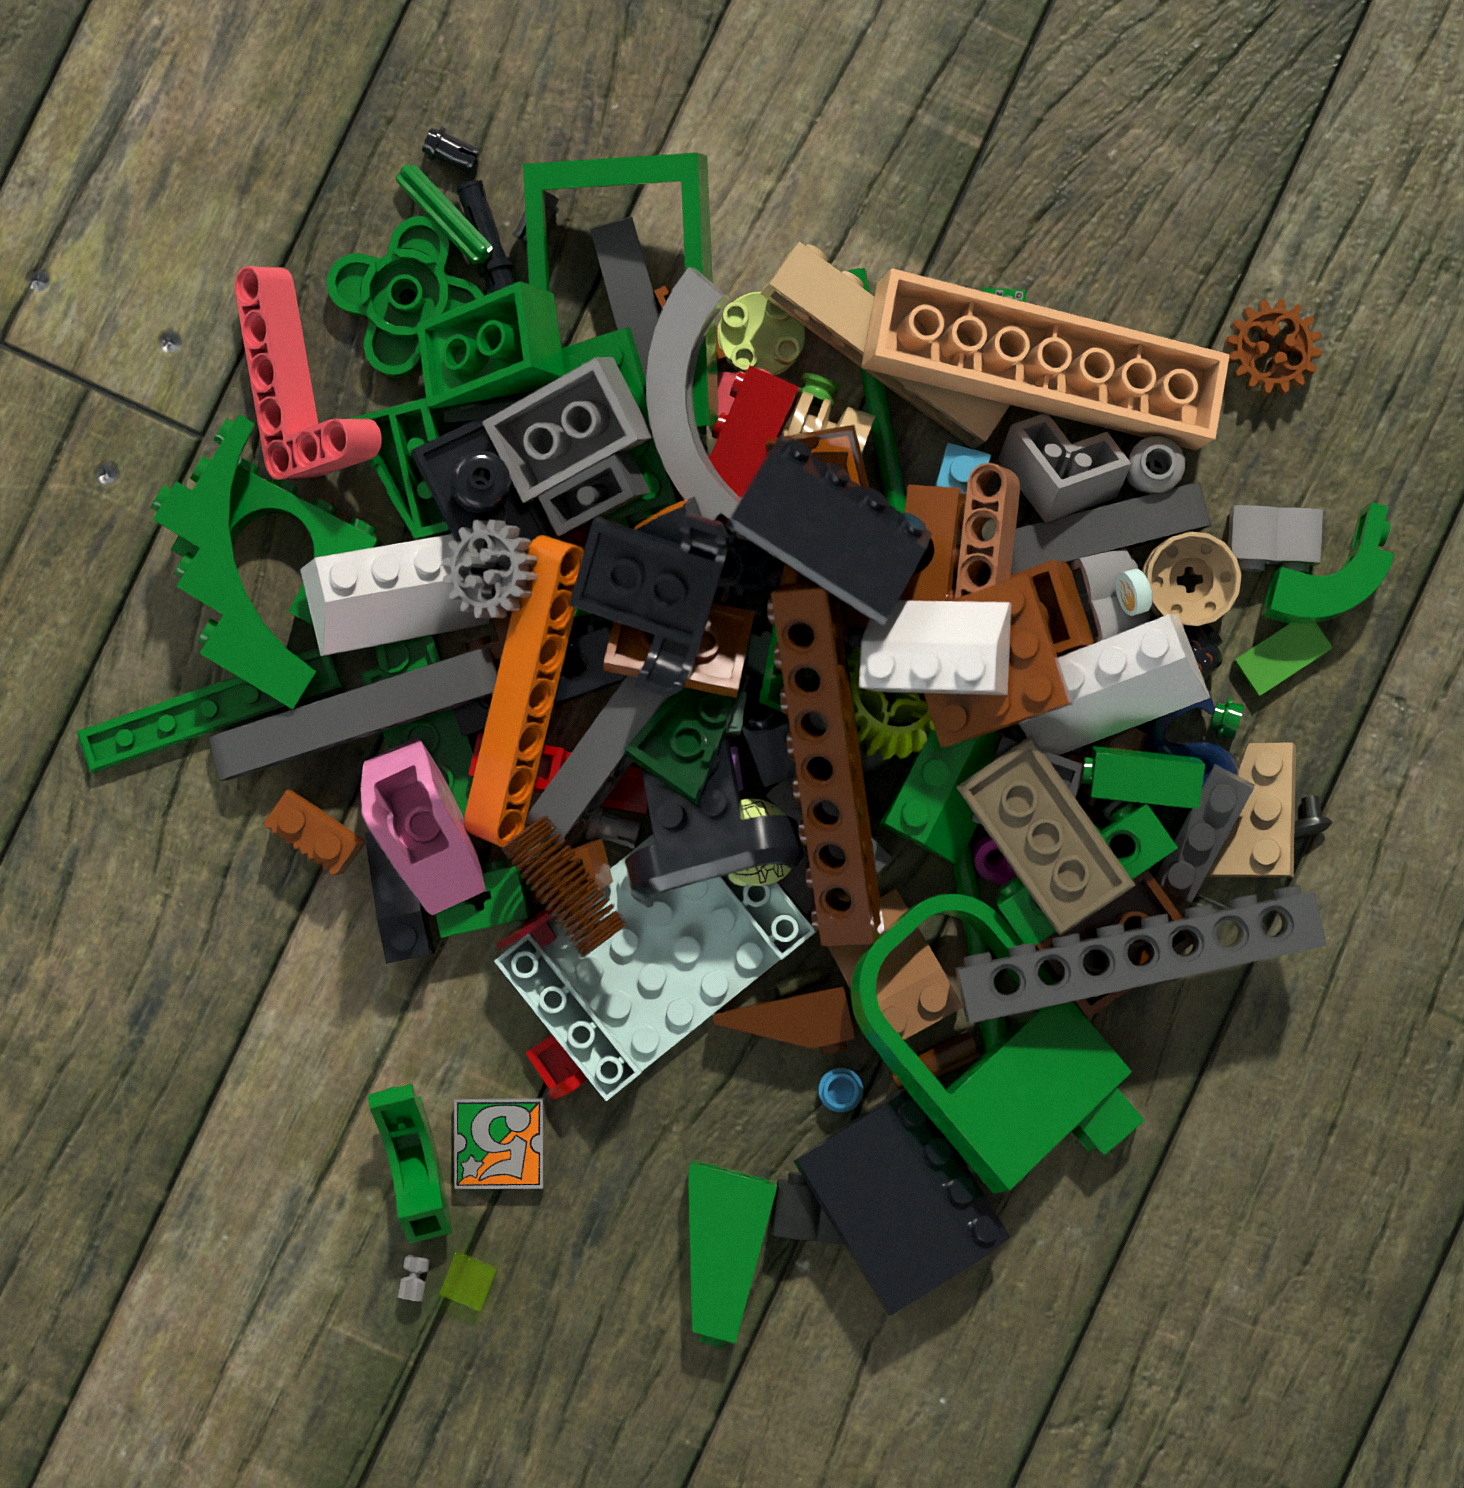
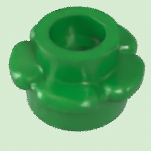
[1209,697,1244,739]

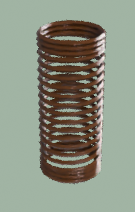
[501,816,628,958]

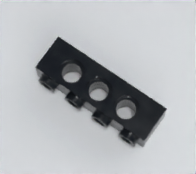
[453,621,627,736]

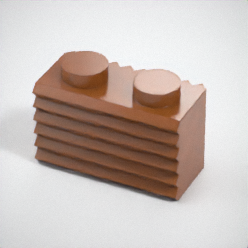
[264,790,366,875]

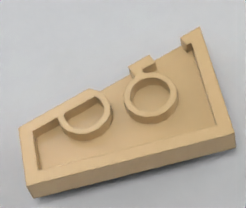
[1206,743,1296,877]

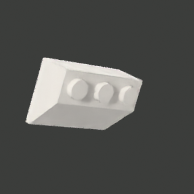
[859,601,1011,695]

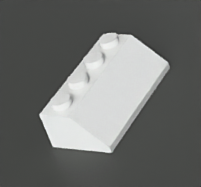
[300,534,490,656]
[1019,614,1210,756]

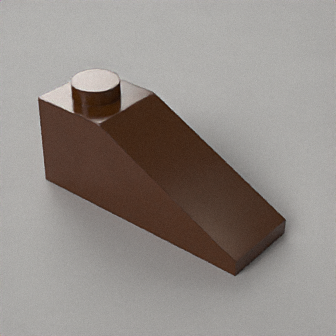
[712,985,855,1054]

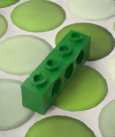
[996,801,1178,945]

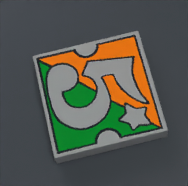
[454,1098,544,1189]

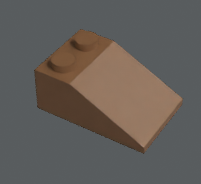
[827,889,963,1040]

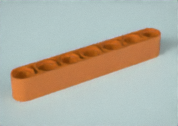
[464,535,584,847]

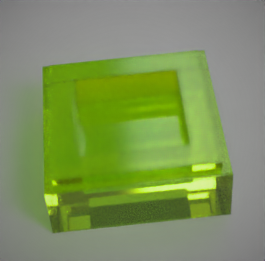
[439,1251,498,1311]

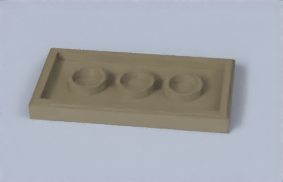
[956,735,1135,936]

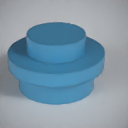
[818,1067,863,1112]

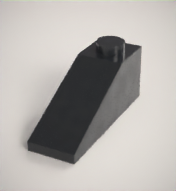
[364,832,435,964]

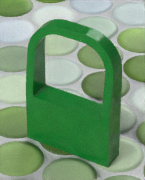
[851,894,1132,1194]

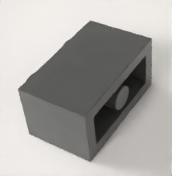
[538,452,651,536]

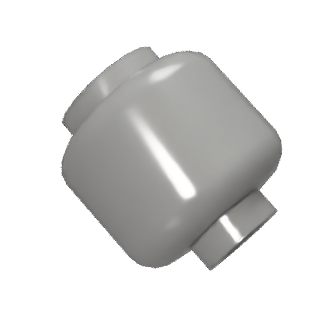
[1126,436,1185,495]

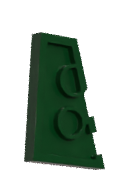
[624,672,746,805]

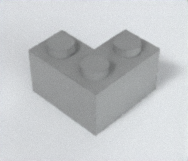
[998,413,1131,523]

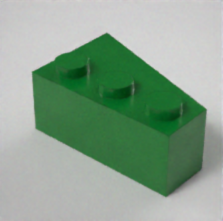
[348,398,450,540]

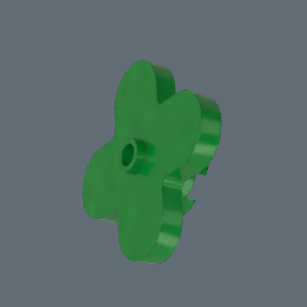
[327,216,484,378]

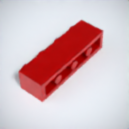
[682,365,803,541]

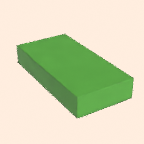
[1233,622,1333,697]

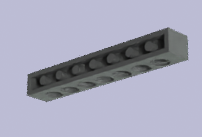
[955,885,1327,1023]

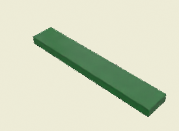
[76,648,343,774]

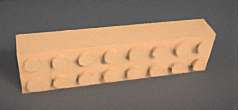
[861,268,1230,450]

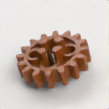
[1224,299,1323,396]

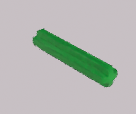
[396,164,493,264]

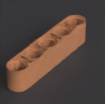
[955,463,1020,599]

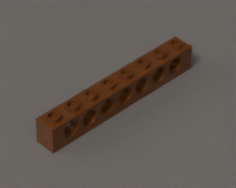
[767,581,884,946]

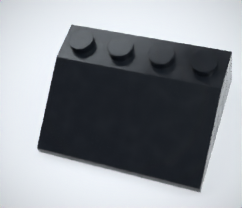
[726,434,932,626]
[793,1088,1011,1316]

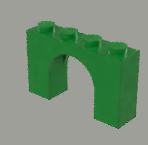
[171,457,383,626]

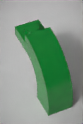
[1261,502,1395,623]
[368,1084,452,1243]

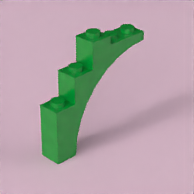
[150,414,316,709]

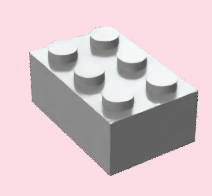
[482,357,653,503]

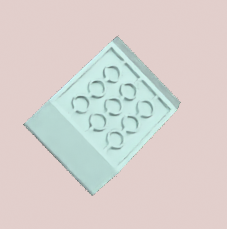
[494,834,815,1101]

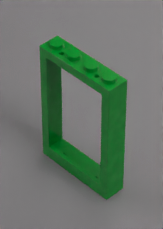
[523,152,719,435]

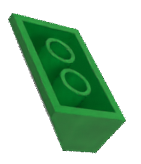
[877,730,1000,866]

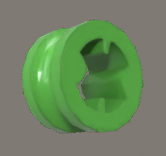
[799,373,840,408]

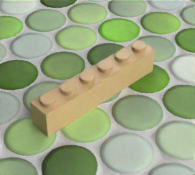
[761,241,1010,450]

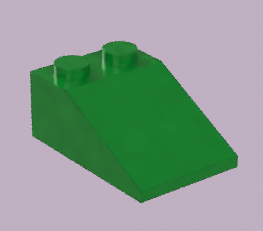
[417,281,565,409]

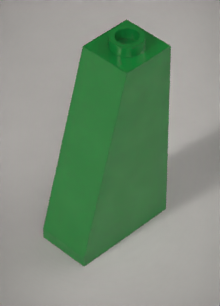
[688,1159,777,1347]

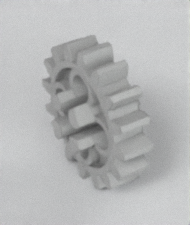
[443,520,538,618]

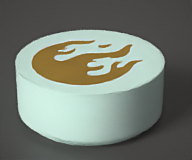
[1116,568,1152,616]

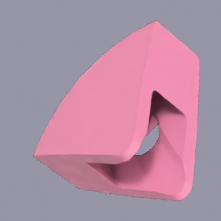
[361,736,486,915]

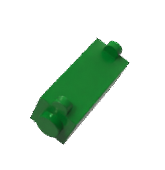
[1081,746,1205,809]

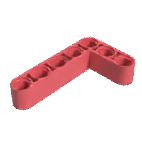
[235,266,382,479]

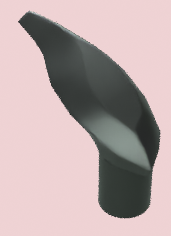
[1294,796,1333,841]

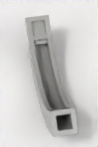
[646,267,748,541]

